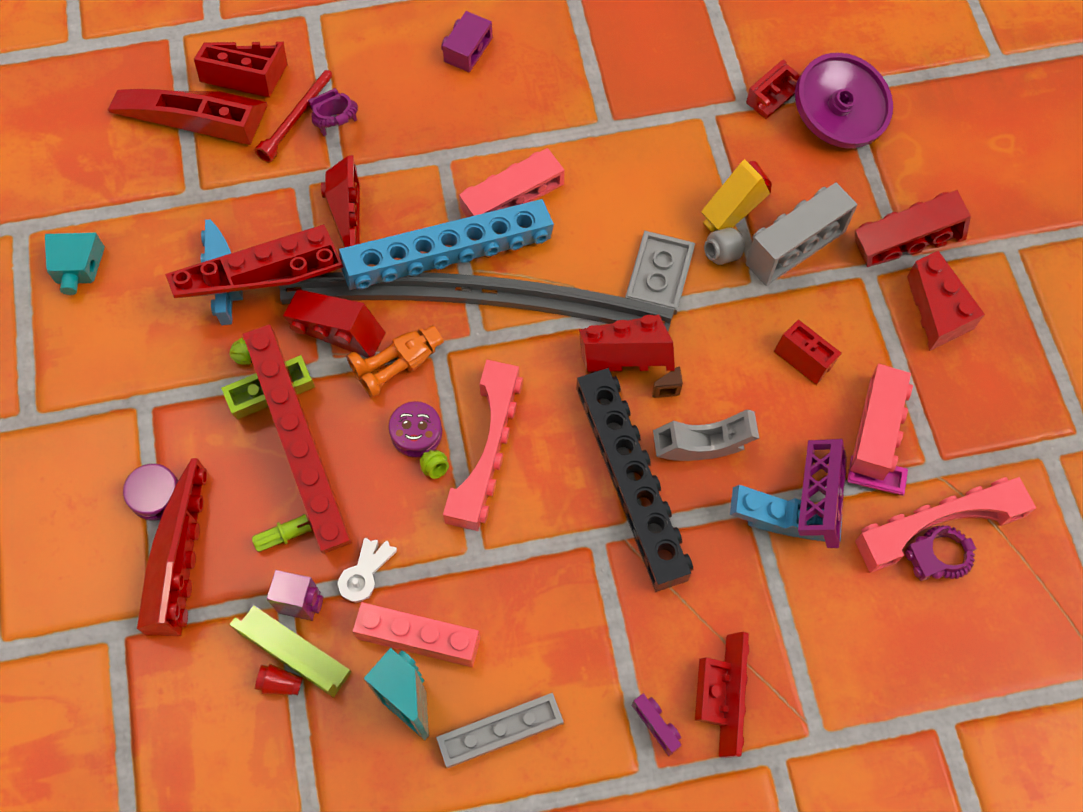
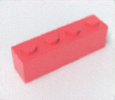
[459,148,564,217]
[849,364,913,481]
[353,602,480,667]

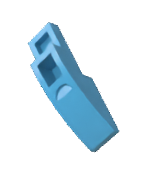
[201,219,243,325]
[730,485,842,541]

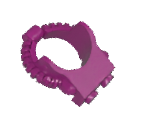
[308,88,358,136]
[905,525,976,581]

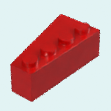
[855,190,971,267]

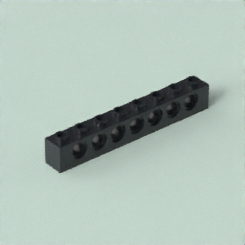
[576,368,693,592]

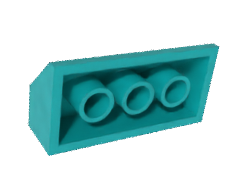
[364,648,429,740]

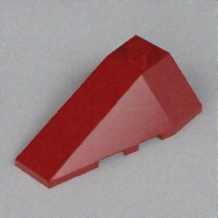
[321,155,360,248]

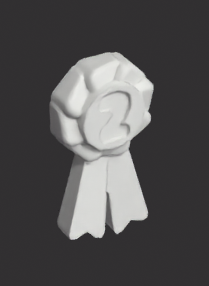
[338,538,397,603]

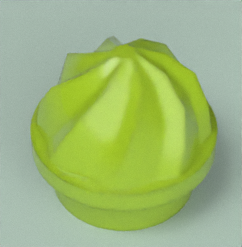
[230,338,252,365]
[420,449,449,479]

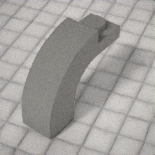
[653,409,759,461]

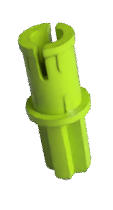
[252,514,312,552]

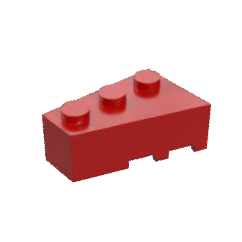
[194,41,288,98]
[907,251,985,351]
[283,289,386,358]
[579,315,675,372]

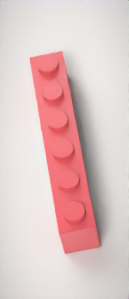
[443,360,523,531]
[855,477,1036,573]

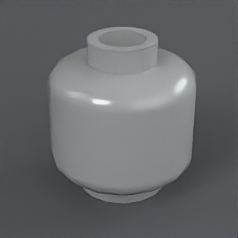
[704,227,745,265]

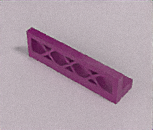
[798,439,847,548]

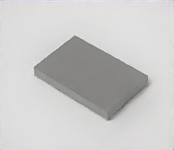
[625,230,695,314]

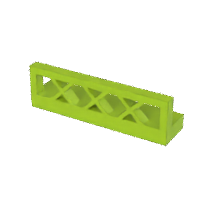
[229,605,351,698]

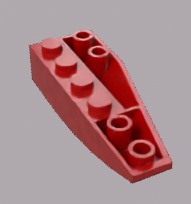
[108,89,268,145]
[165,224,343,298]
[137,458,207,636]

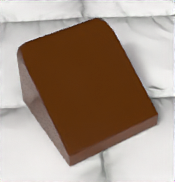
[652,366,683,398]

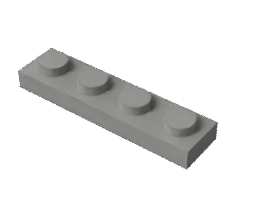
[436,693,564,769]

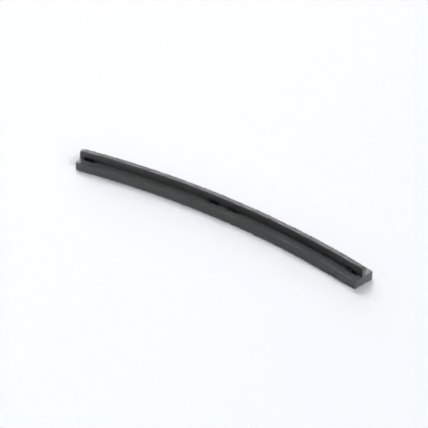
[279,272,674,331]

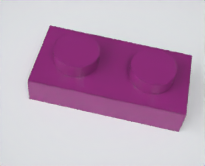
[631,693,681,756]

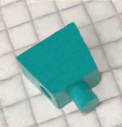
[45,233,105,295]

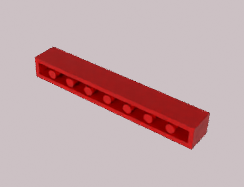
[242,324,352,553]

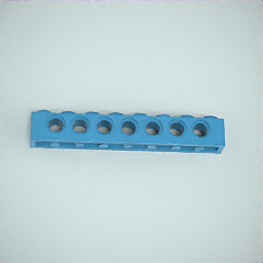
[339,199,554,290]

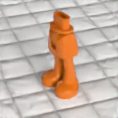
[346,325,444,398]

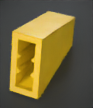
[701,159,770,232]

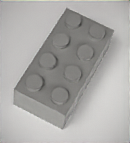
[746,182,858,286]

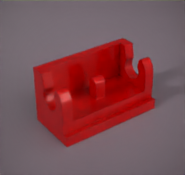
[746,59,800,119]
[774,319,842,385]

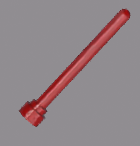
[254,70,332,163]

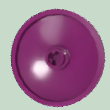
[795,53,893,148]

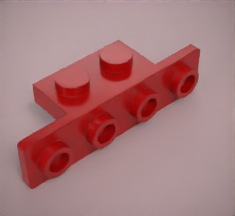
[695,631,749,758]

